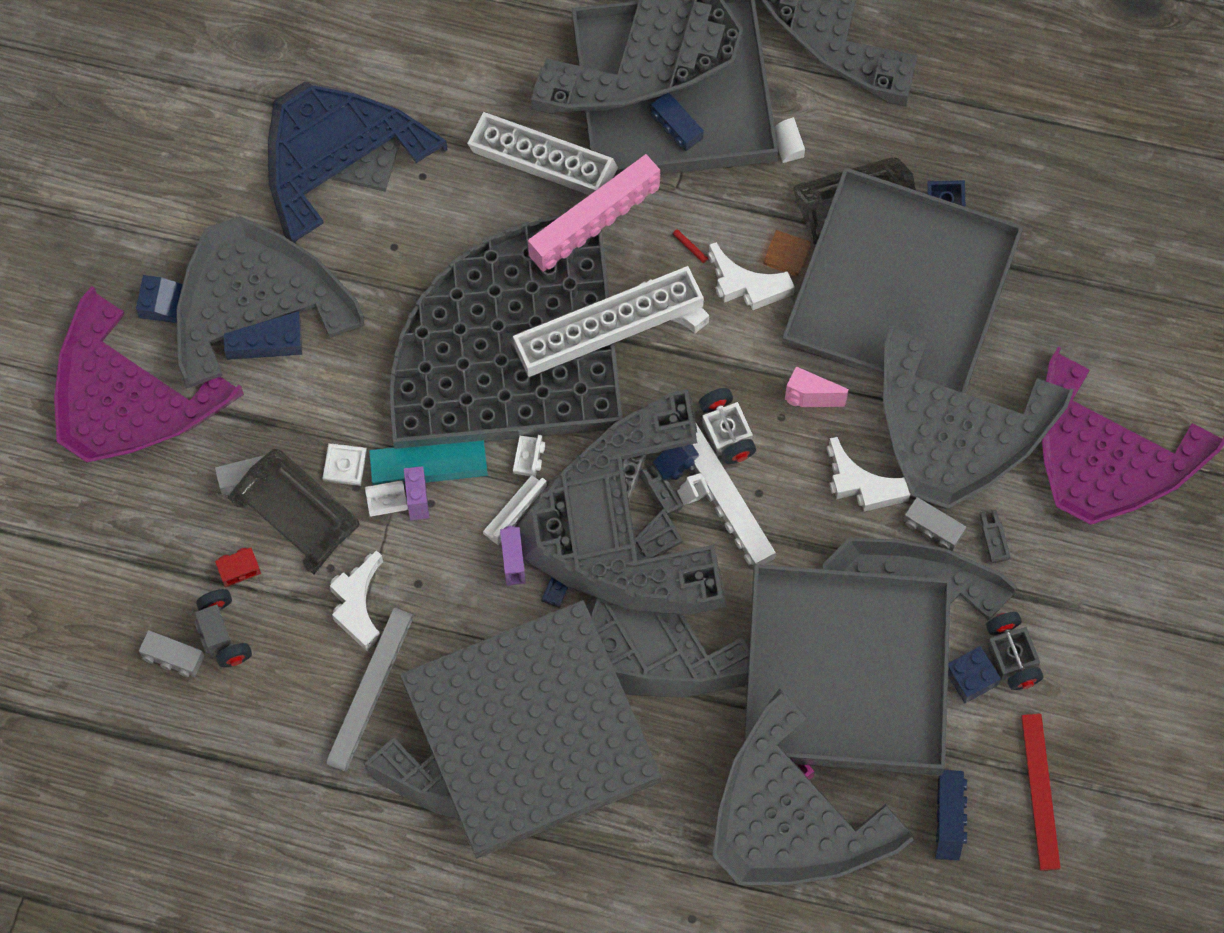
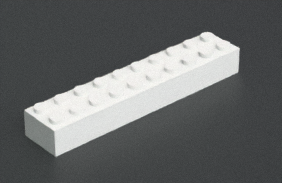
[513,266,704,377]

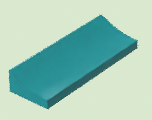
[369,440,488,486]

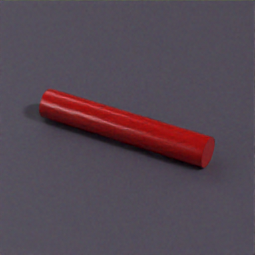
[672,229,708,263]

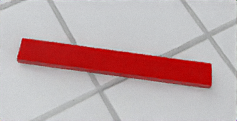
[1021,714,1061,871]

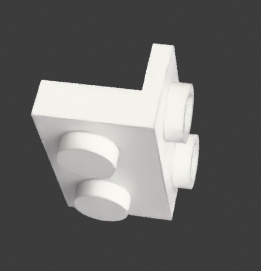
[513,435,545,477]
[365,481,408,517]

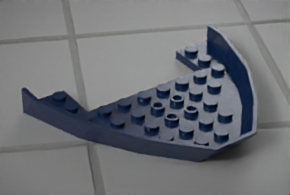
[268,82,448,245]

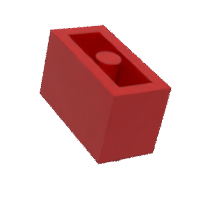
[215,548,261,588]

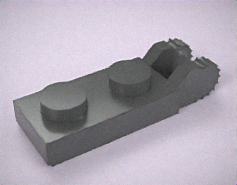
[640,465,683,515]
[980,509,1011,564]

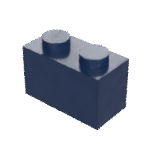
[653,444,700,480]

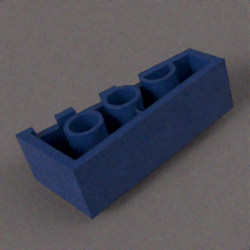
[224,311,303,360]
[935,770,967,861]

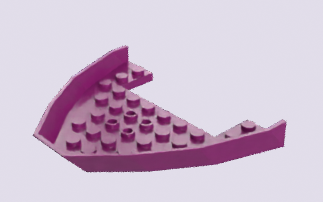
[54,286,244,463]
[1042,347,1224,525]

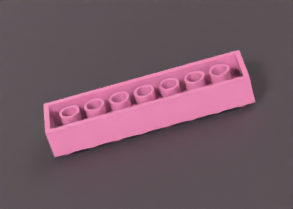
[528,154,660,272]

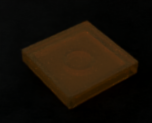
[763,230,811,276]

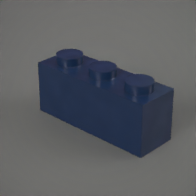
[650,93,704,151]

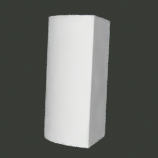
[775,117,805,163]

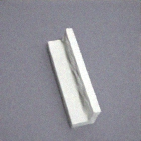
[483,475,547,545]

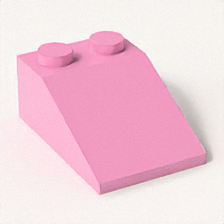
[785,367,849,407]

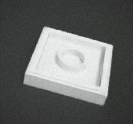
[322,443,367,486]

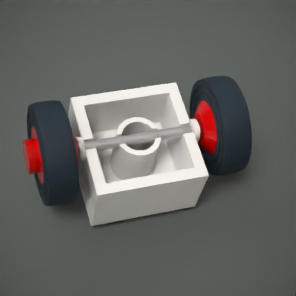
[699,388,756,464]

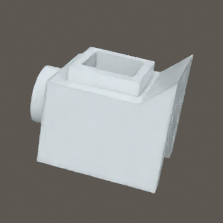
[677,473,710,505]

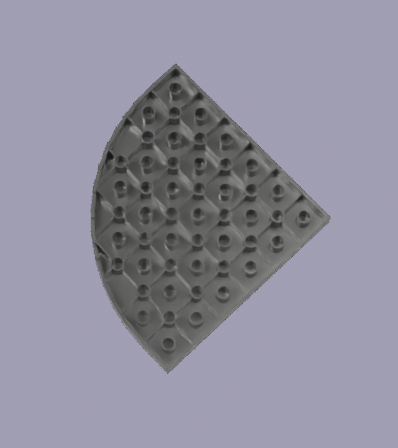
[390,215,623,449]

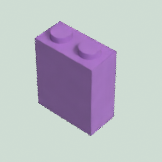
[404,466,429,520]
[500,526,526,586]

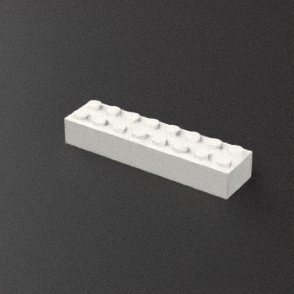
[467,112,618,195]

